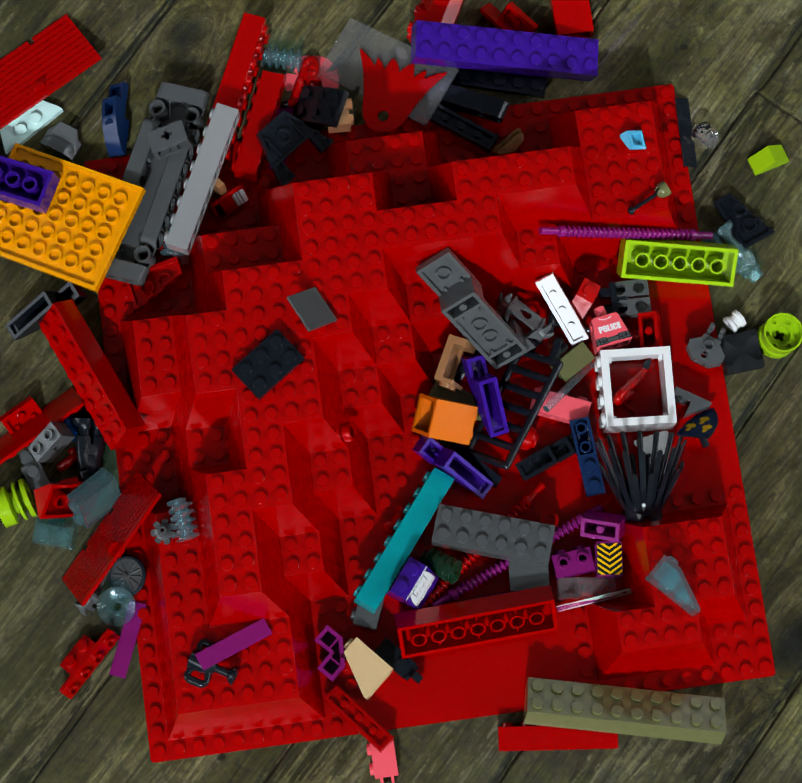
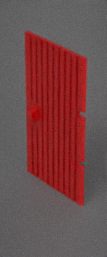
[0,14,102,129]
[62,471,162,606]

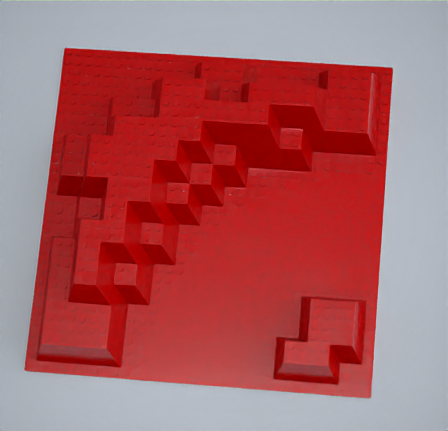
[84,84,775,763]

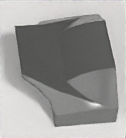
[40,121,82,162]

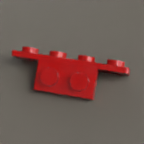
[479,1,538,33]
[59,628,120,699]

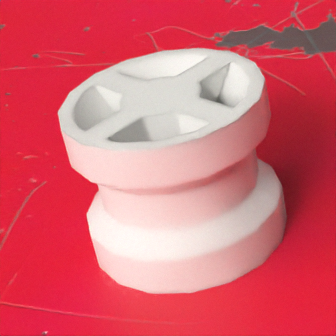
[723,310,747,334]

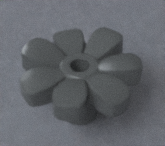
[151,519,176,545]

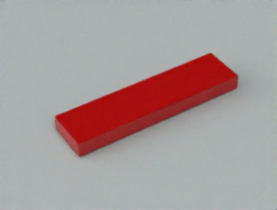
[323,684,394,753]

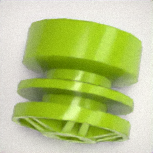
[757,313,802,359]
[0,478,38,528]

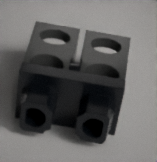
[598,279,651,319]

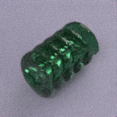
[419,547,462,584]

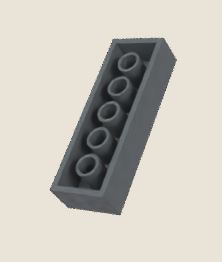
[431,504,555,568]

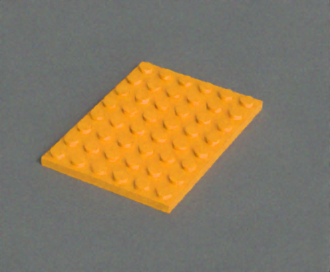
[0,143,146,293]

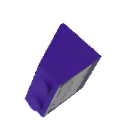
[386,557,439,610]

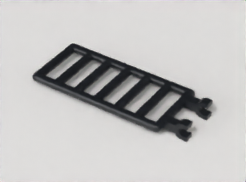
[465,330,568,470]

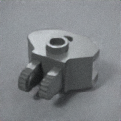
[686,322,726,369]

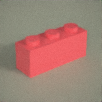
[529,386,591,424]

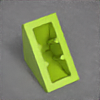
[747,145,789,176]

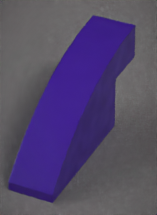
[461,352,509,438]
[412,435,494,499]

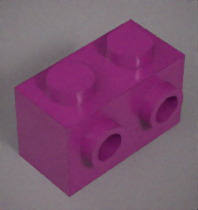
[580,510,626,542]
[550,545,595,581]

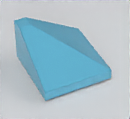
[619,130,646,150]

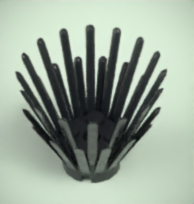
[595,430,687,522]

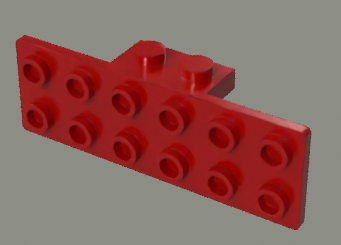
[0,387,84,466]

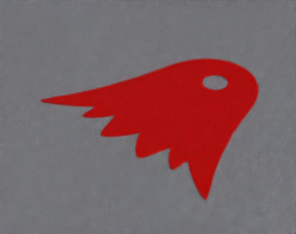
[360,49,448,133]

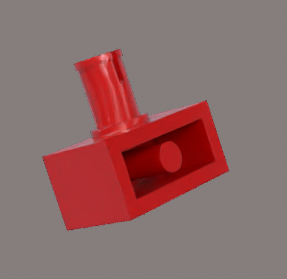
[629,311,663,348]

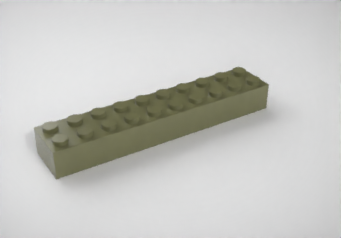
[524,677,726,745]

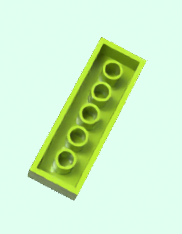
[616,238,739,287]

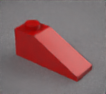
[554,277,601,336]

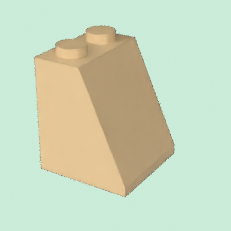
[344,637,393,700]

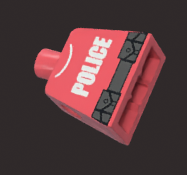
[589,306,632,355]

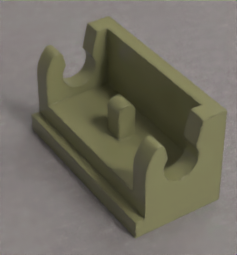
[549,341,595,382]

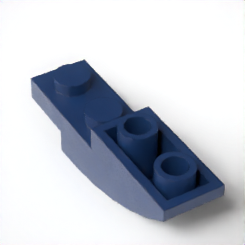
[102,82,130,158]
[569,417,606,497]

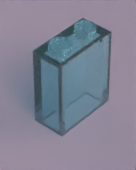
[67,468,121,529]

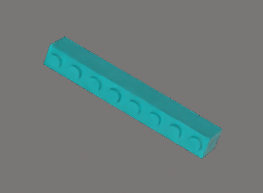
[353,467,454,614]

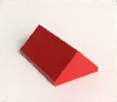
[34,481,99,519]

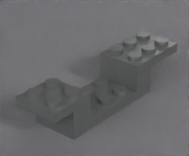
[415,248,535,369]

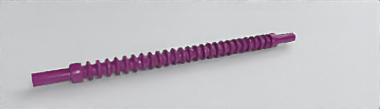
[539,225,713,241]
[432,505,603,606]

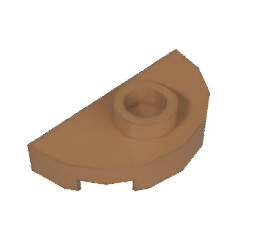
[491,127,524,156]

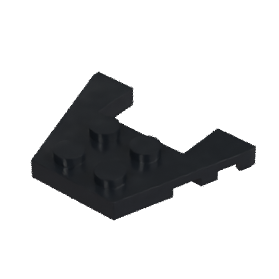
[256,110,334,186]

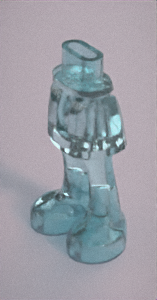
[704,220,764,284]

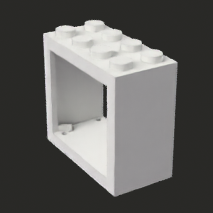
[594,346,677,434]

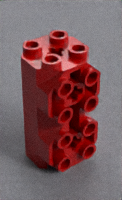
[407,0,465,43]

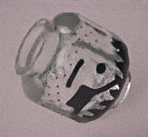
[691,122,719,149]

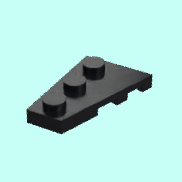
[713,193,775,251]

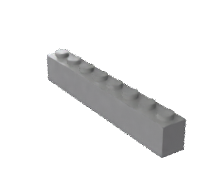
[164,103,240,255]

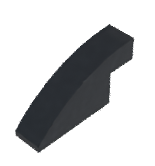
[5,282,88,340]

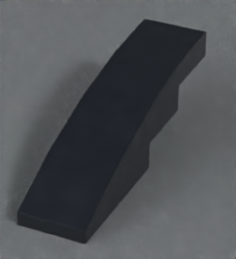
[515,434,576,481]

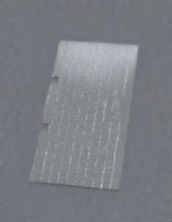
[319,18,459,125]

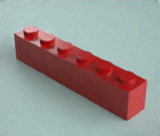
[232,70,286,182]
[497,722,619,752]

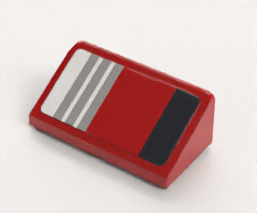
[210,184,250,220]

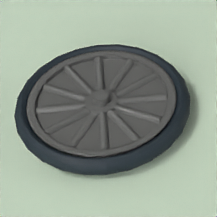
[108,555,146,597]

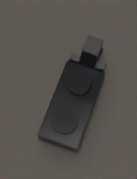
[374,638,423,684]

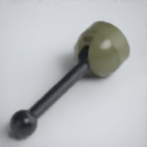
[627,181,671,215]

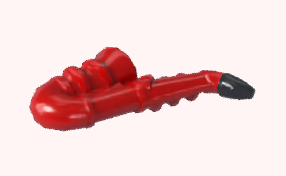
[279,55,322,108]
[612,358,651,406]

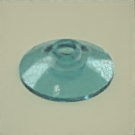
[97,587,136,626]

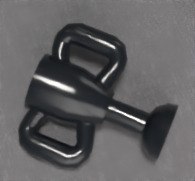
[184,639,240,688]

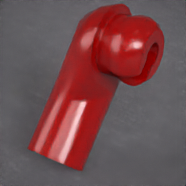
[56,446,77,472]

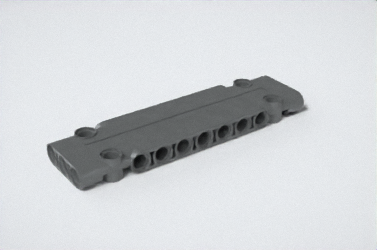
[105,82,210,286]

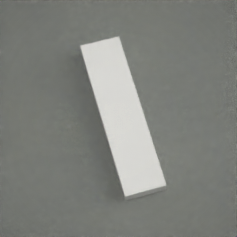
[535,272,589,346]

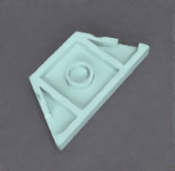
[0,100,64,156]

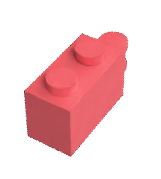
[366,735,399,783]

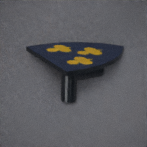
[676,408,718,448]

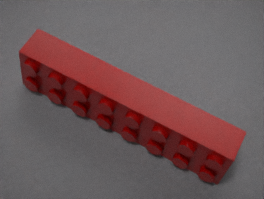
[201,12,270,167]
[39,299,145,450]
[394,585,558,659]

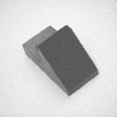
[674,387,712,419]

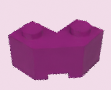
[315,625,346,682]

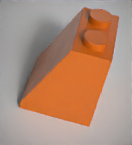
[411,393,478,445]

